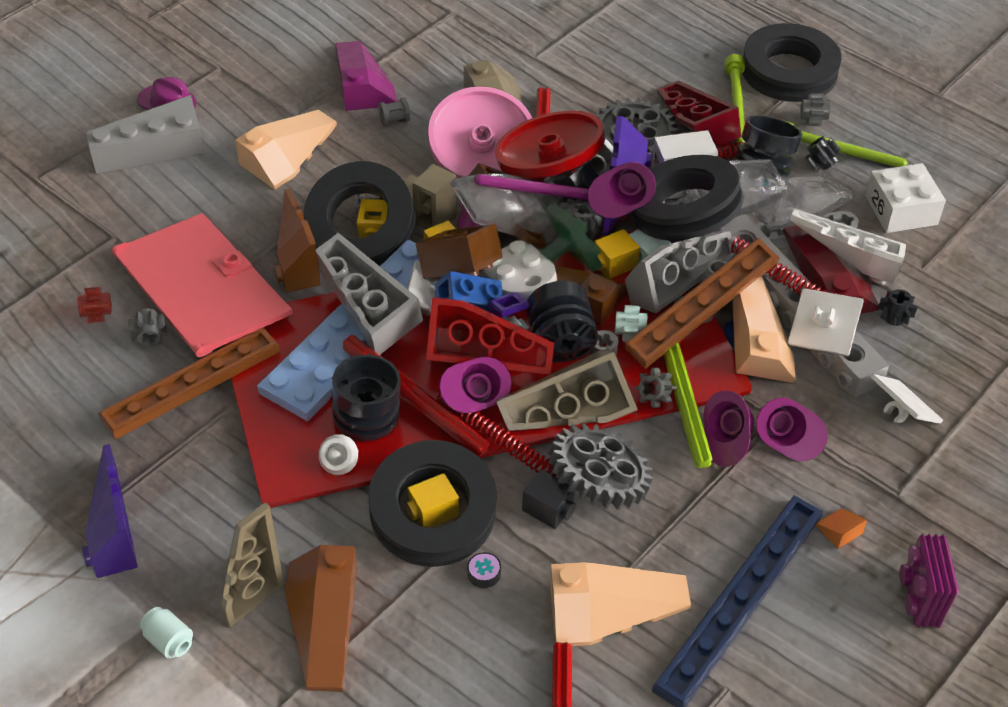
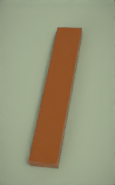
[624,237,780,369]
[98,327,280,440]

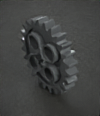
[595,98,679,157]
[548,424,653,510]

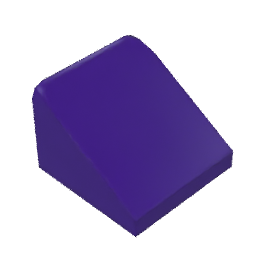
[488,292,529,318]

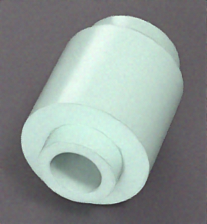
[140,607,193,659]

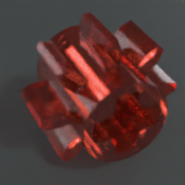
[77,286,112,323]

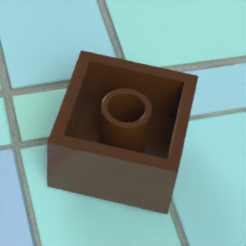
[415,223,503,282]

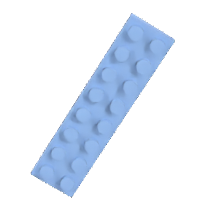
[257,240,419,422]

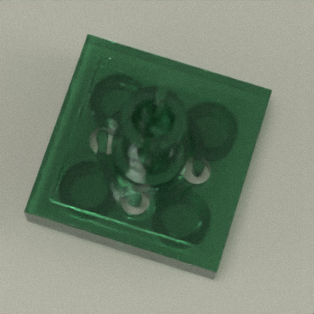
[539,203,603,273]

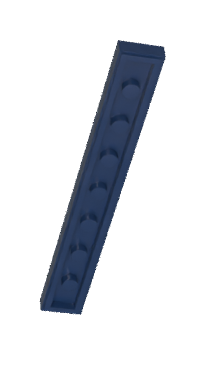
[652,495,823,707]

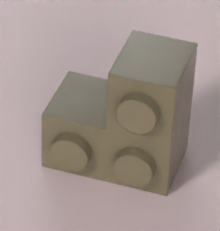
[404,164,457,230]

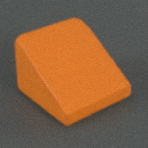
[816,508,867,549]

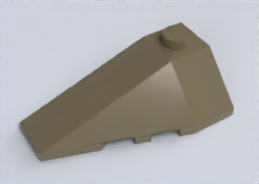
[464,60,522,103]

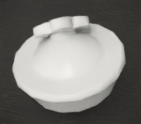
[319,435,358,475]

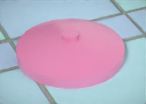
[428,87,532,182]

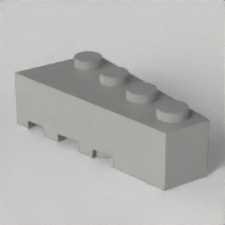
[86,95,204,174]
[315,233,423,355]

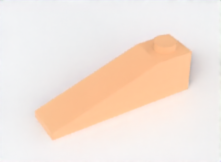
[235,110,337,190]
[732,276,796,383]
[549,562,691,646]

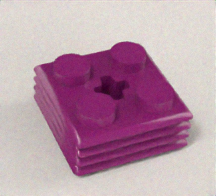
[899,533,959,628]

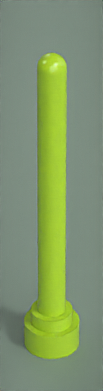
[724,54,745,147]
[786,121,907,167]

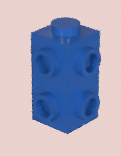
[434,271,504,312]

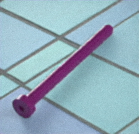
[474,174,589,200]

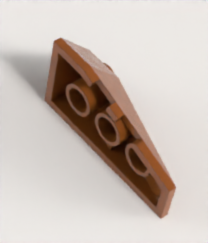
[274,188,321,293]
[285,545,357,692]

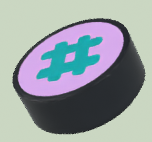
[467,552,501,588]

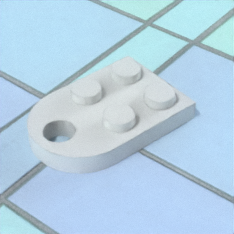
[479,240,557,301]

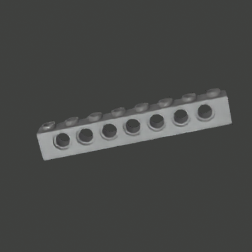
[716,214,889,399]

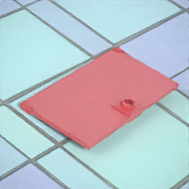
[111,213,293,357]

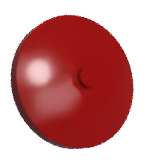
[495,111,606,178]

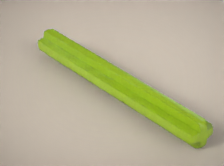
[663,343,712,469]

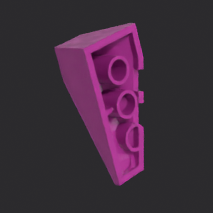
[336,41,397,111]

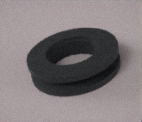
[742,23,842,102]
[633,155,743,241]
[304,161,416,266]
[369,440,497,567]

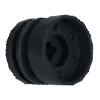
[733,115,803,182]
[526,281,599,363]
[332,354,401,441]

